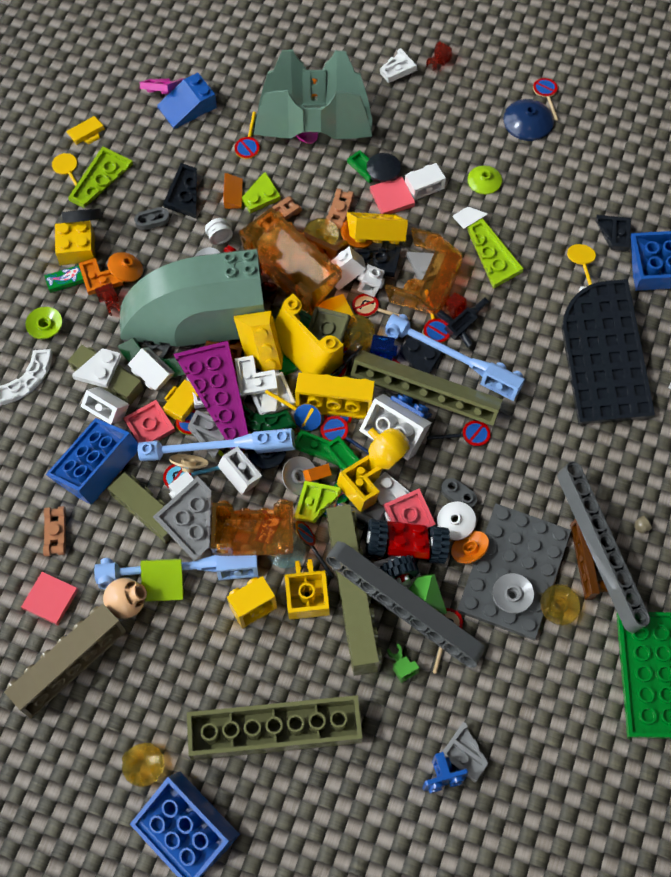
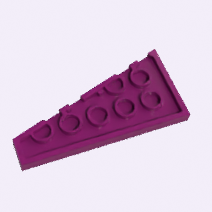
[173,341,249,451]

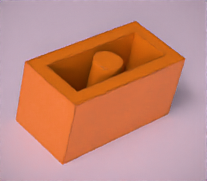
[303,463,332,482]

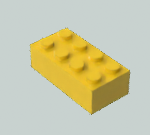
[295,372,375,419]

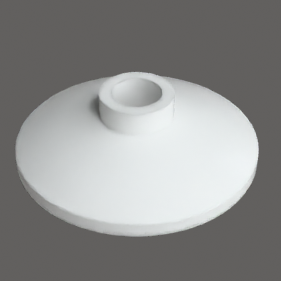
[437,501,476,540]

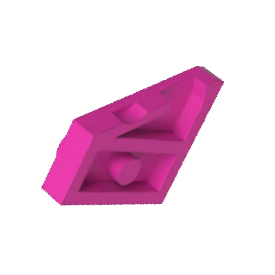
[140,78,185,94]

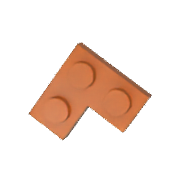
[78,258,123,295]

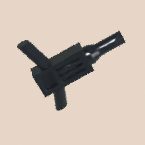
[436,297,489,348]

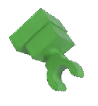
[388,644,419,683]

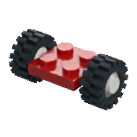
[365,519,450,564]

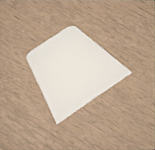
[453,207,488,229]

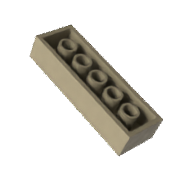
[4,604,126,719]

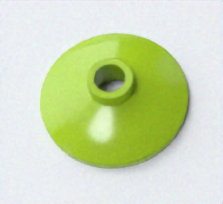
[468,165,502,195]
[25,307,62,339]

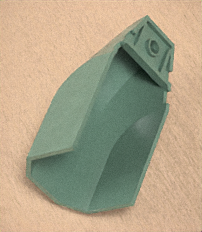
[120,248,265,347]

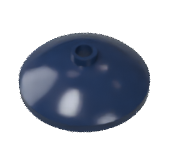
[503,99,554,141]

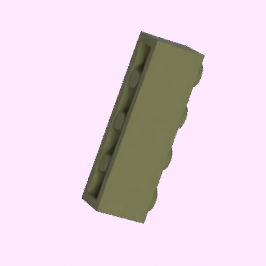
[68,344,143,406]
[108,472,172,544]

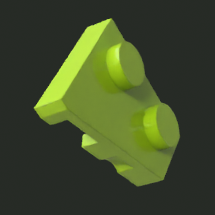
[242,172,281,214]
[294,481,342,523]

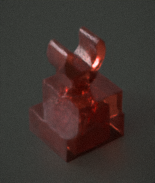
[426,41,452,71]
[94,282,120,316]
[436,290,467,319]

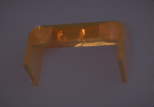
[385,227,463,314]

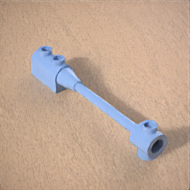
[385,314,525,401]
[138,428,295,461]
[94,545,259,590]

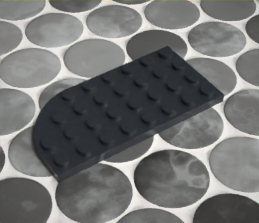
[562,279,655,425]

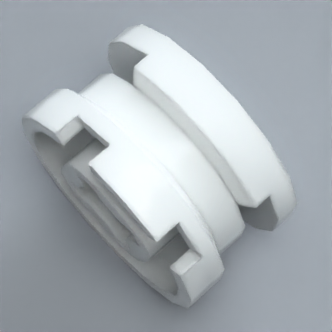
[205,218,233,245]

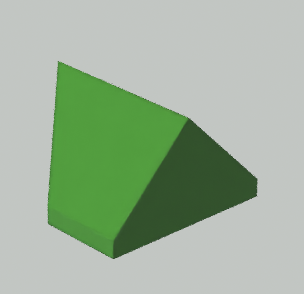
[409,574,447,615]

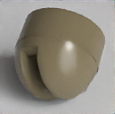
[634,516,652,533]

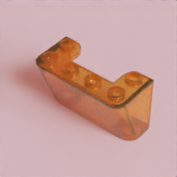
[211,499,294,556]

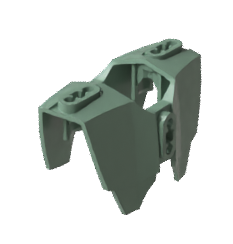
[254,49,372,139]

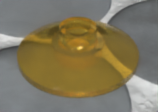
[304,218,339,245]
[541,585,580,625]

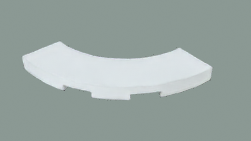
[0,349,53,405]

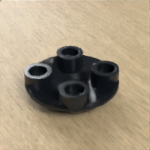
[367,153,401,181]

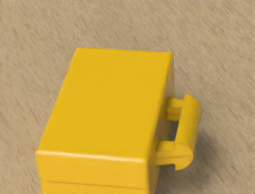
[66,116,105,145]
[163,379,199,422]

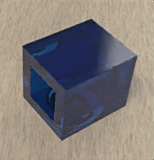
[370,335,398,361]

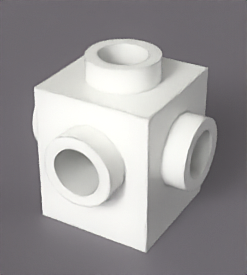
[357,264,385,297]

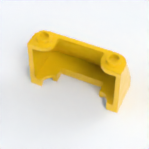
[274,294,344,375]

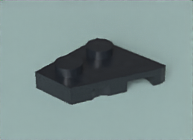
[595,215,631,251]
[400,337,442,374]

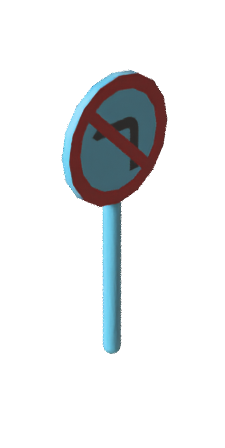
[163,464,220,488]

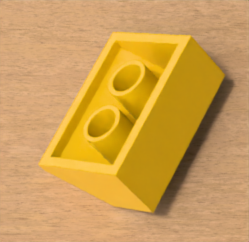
[347,212,408,244]
[234,311,283,372]

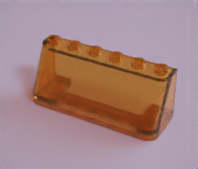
[239,207,342,314]

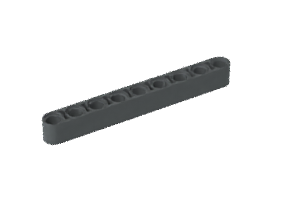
[557,461,650,633]
[326,541,485,668]

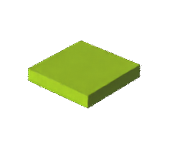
[140,559,184,601]

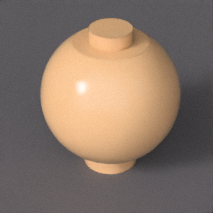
[103,578,147,619]

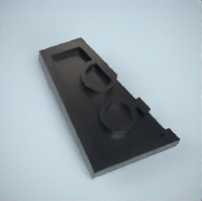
[163,163,197,218]
[355,247,401,277]

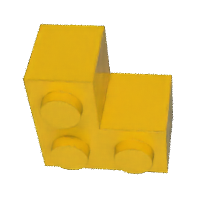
[337,455,382,512]

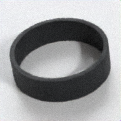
[61,208,102,223]

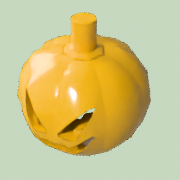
[367,427,410,470]

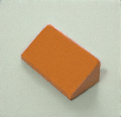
[223,173,243,209]

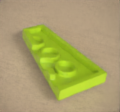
[68,146,133,208]
[467,218,523,289]

